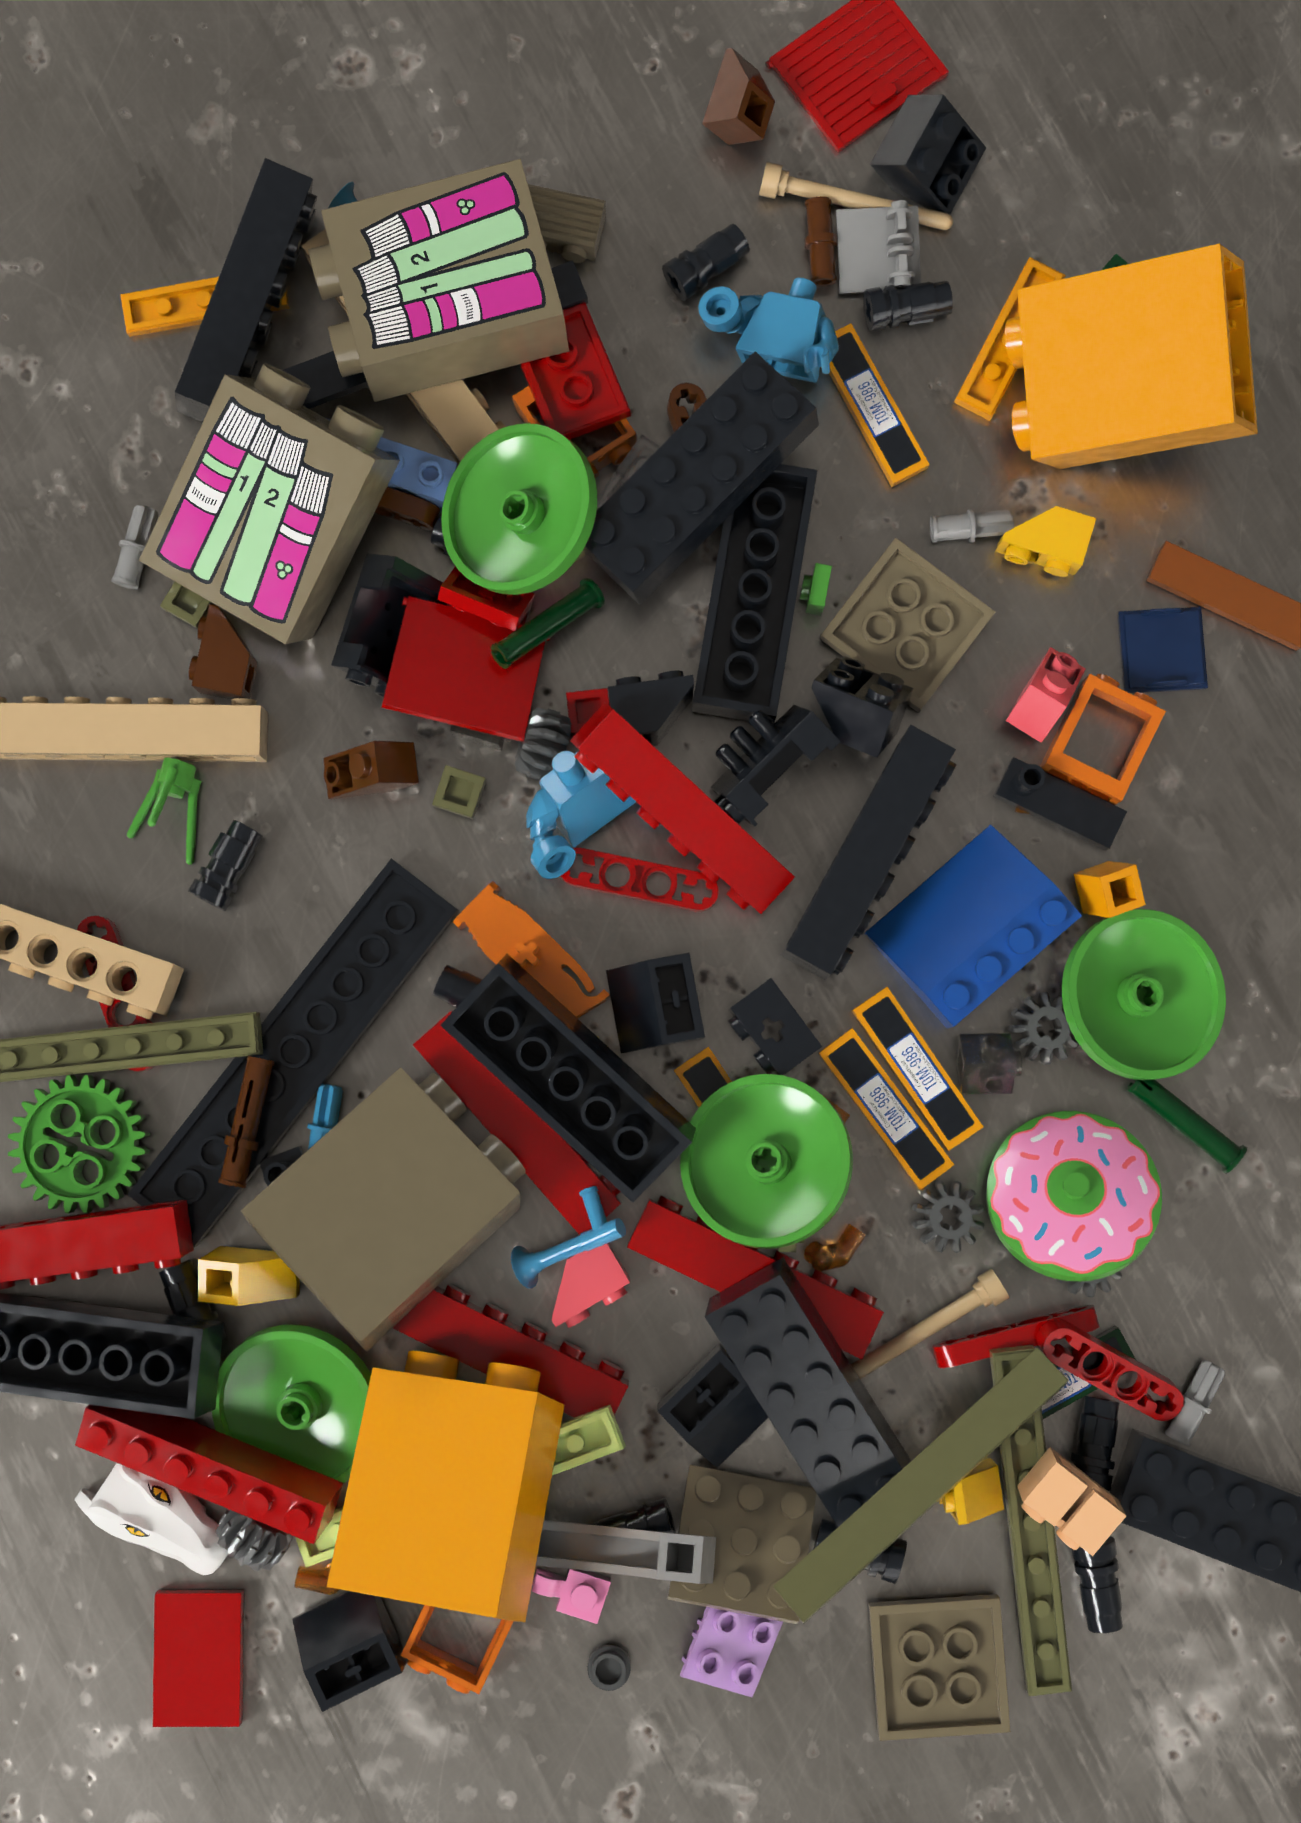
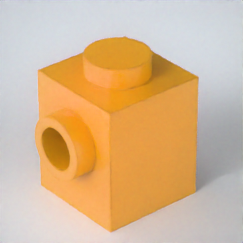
[1073,861,1146,918]

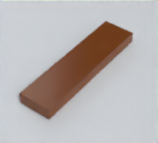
[1146,541,1301,651]

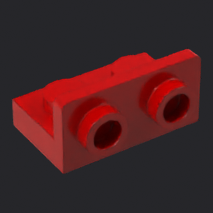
[437,566,535,631]

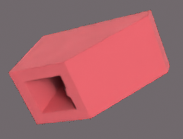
[1006,647,1086,743]
[551,1243,631,1328]

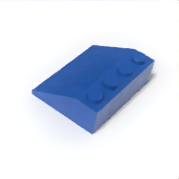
[864,825,1082,1029]

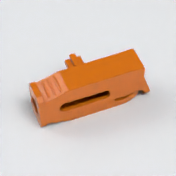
[453,881,610,1018]

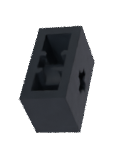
[728,978,822,1075]

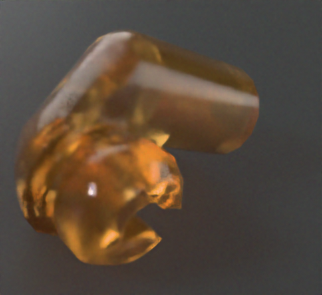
[804,1224,866,1271]
[294,1561,341,1595]

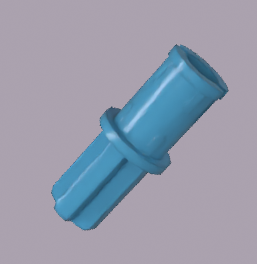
[307,1084,343,1150]

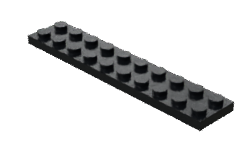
[127,858,459,1247]

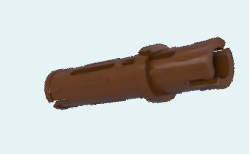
[218,1056,274,1188]

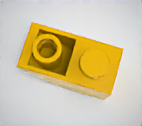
[995,506,1096,577]
[198,1246,300,1306]
[939,1458,1004,1525]

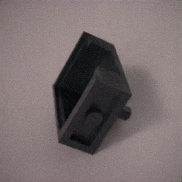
[331,553,447,697]
[711,705,841,827]

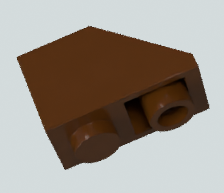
[702,48,775,145]
[189,604,258,700]
[323,741,419,799]

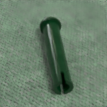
[490,578,605,669]
[1126,1079,1247,1174]

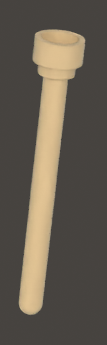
[759,162,953,230]
[851,1268,1010,1379]

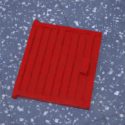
[765,0,949,153]
[381,596,550,742]

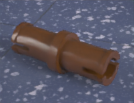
[804,196,838,287]

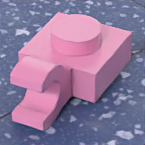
[531,1568,611,1624]

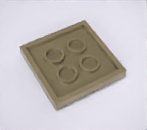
[819,537,995,713]
[667,1465,816,1624]
[868,1594,1011,1741]

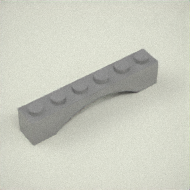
[536,1520,716,1584]

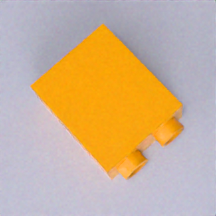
[1005,243,1258,469]
[327,1351,565,1622]

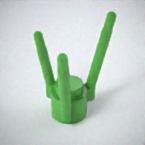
[127,757,202,865]

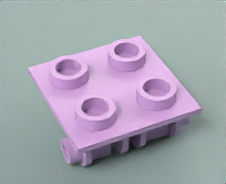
[680,1607,783,1697]

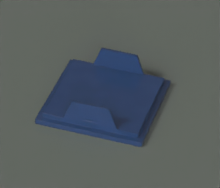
[1118,607,1208,693]

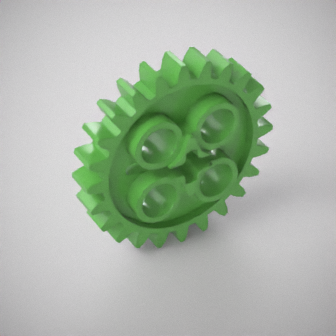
[8,1075,150,1214]

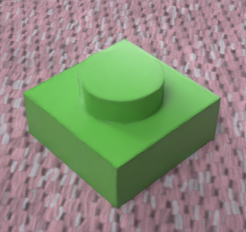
[800,563,832,616]

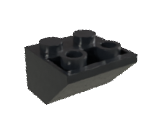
[870,94,986,214]
[811,657,914,758]
[608,670,694,746]
[606,952,705,1054]
[657,1344,768,1468]
[292,1591,408,1712]

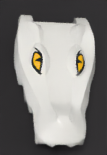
[74,1463,228,1576]

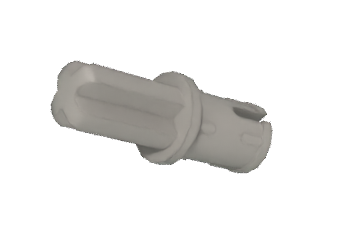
[111,505,158,590]
[930,509,1014,543]
[1164,1360,1225,1447]

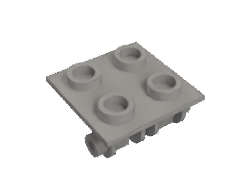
[836,200,921,294]

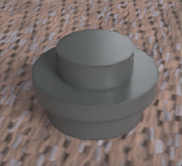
[587,1645,631,1691]

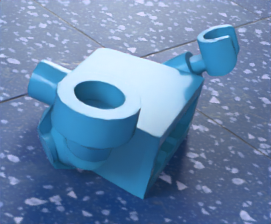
[698,278,839,383]
[526,751,636,879]

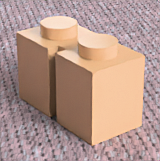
[1017,1447,1126,1556]

